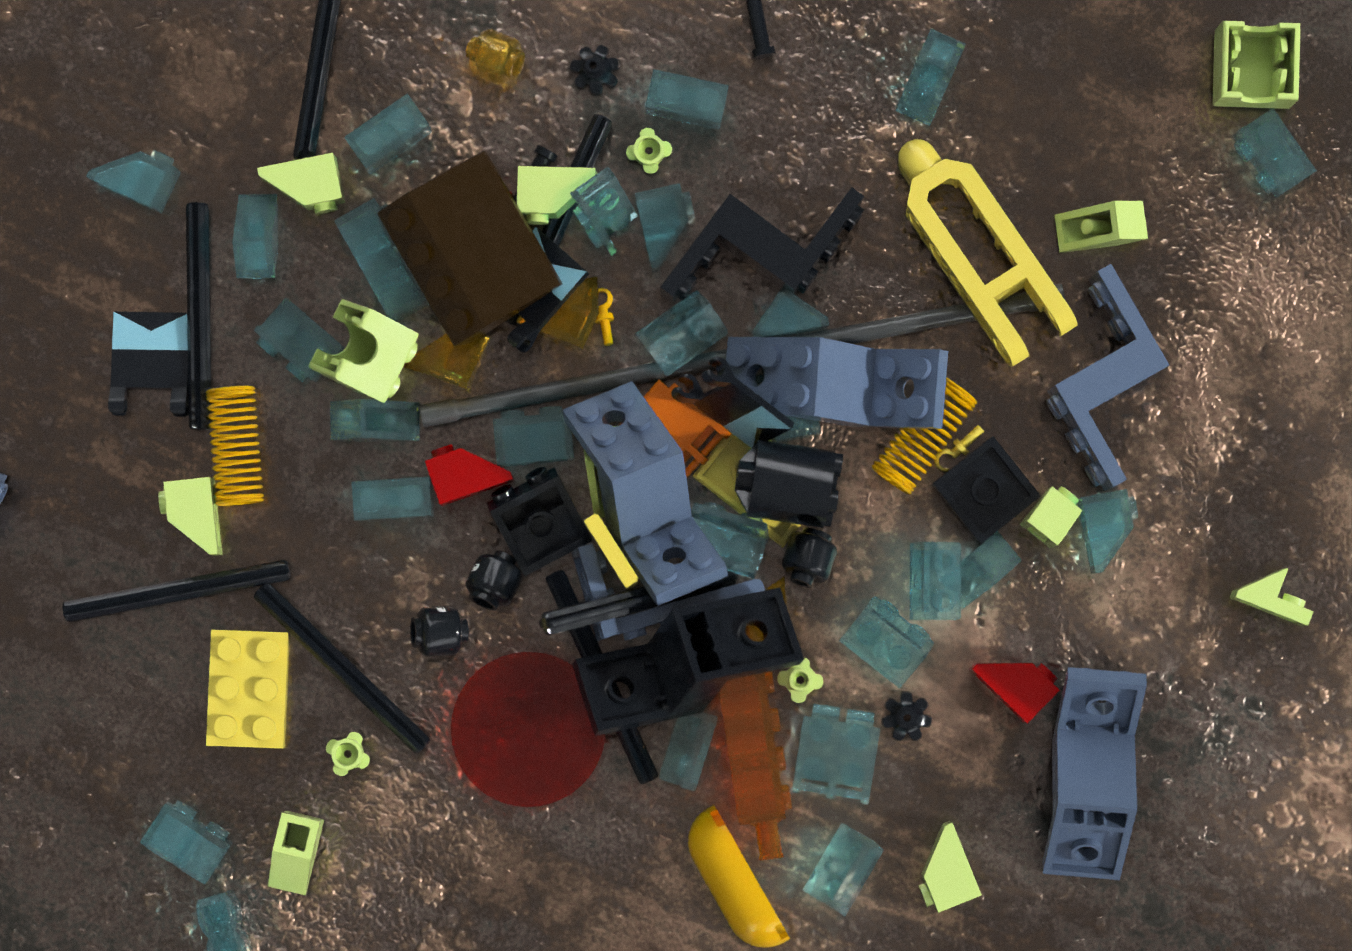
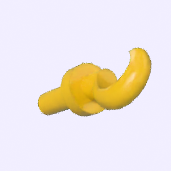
[591,288,614,346]

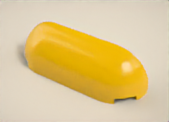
[688,804,790,948]

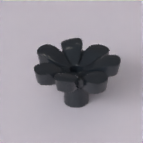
[570,45,620,95]
[881,691,932,741]

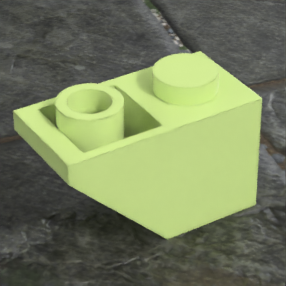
[268,811,324,895]

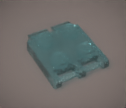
[791,703,880,805]

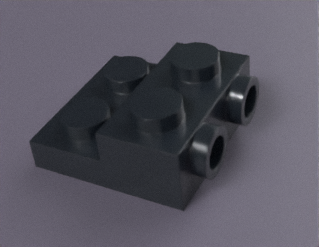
[486,467,593,577]

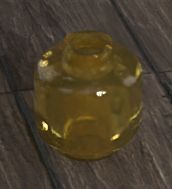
[466,29,525,85]

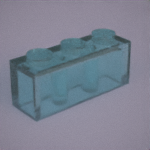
[334,198,430,322]

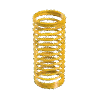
[871,377,977,495]
[206,386,264,506]

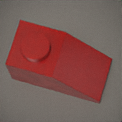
[425,444,515,506]
[969,663,1060,724]

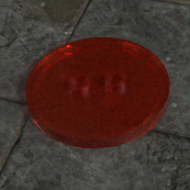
[451,652,606,807]

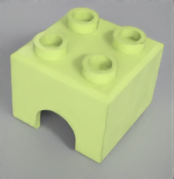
[1213,21,1301,109]
[308,299,419,403]

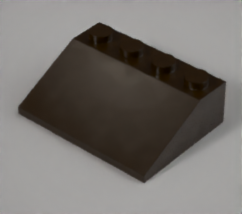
[377,151,563,347]

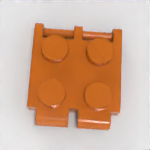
[618,379,732,478]

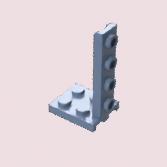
[571,543,765,641]

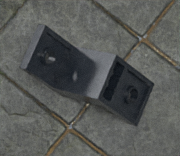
[660,187,865,304]
[572,587,804,736]

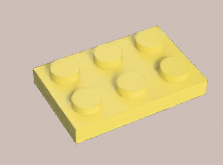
[206,630,290,749]

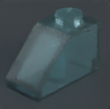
[895,29,966,126]
[86,150,181,214]
[635,183,694,272]
[232,194,278,279]
[330,399,420,442]
[1078,489,1138,574]

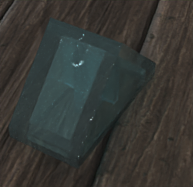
[751,287,829,337]
[938,531,1022,609]

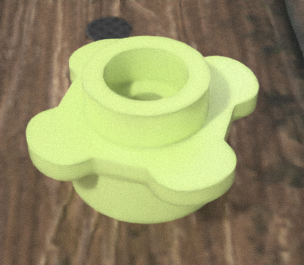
[626,128,672,174]
[777,657,823,703]
[326,732,370,776]

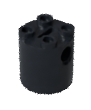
[734,440,843,528]

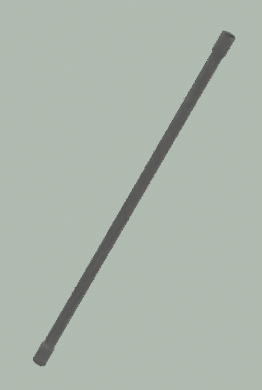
[420,283,1065,427]

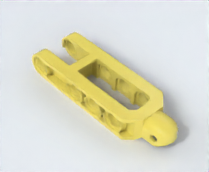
[898,139,1078,367]

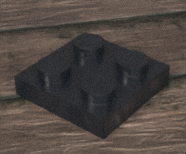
[932,436,1041,544]

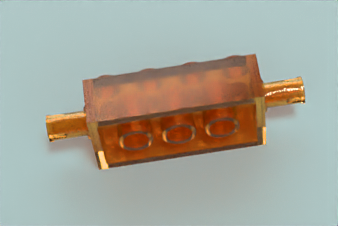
[719,626,792,861]

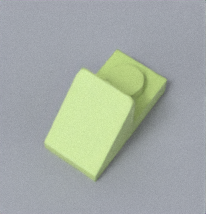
[1230,568,1314,626]

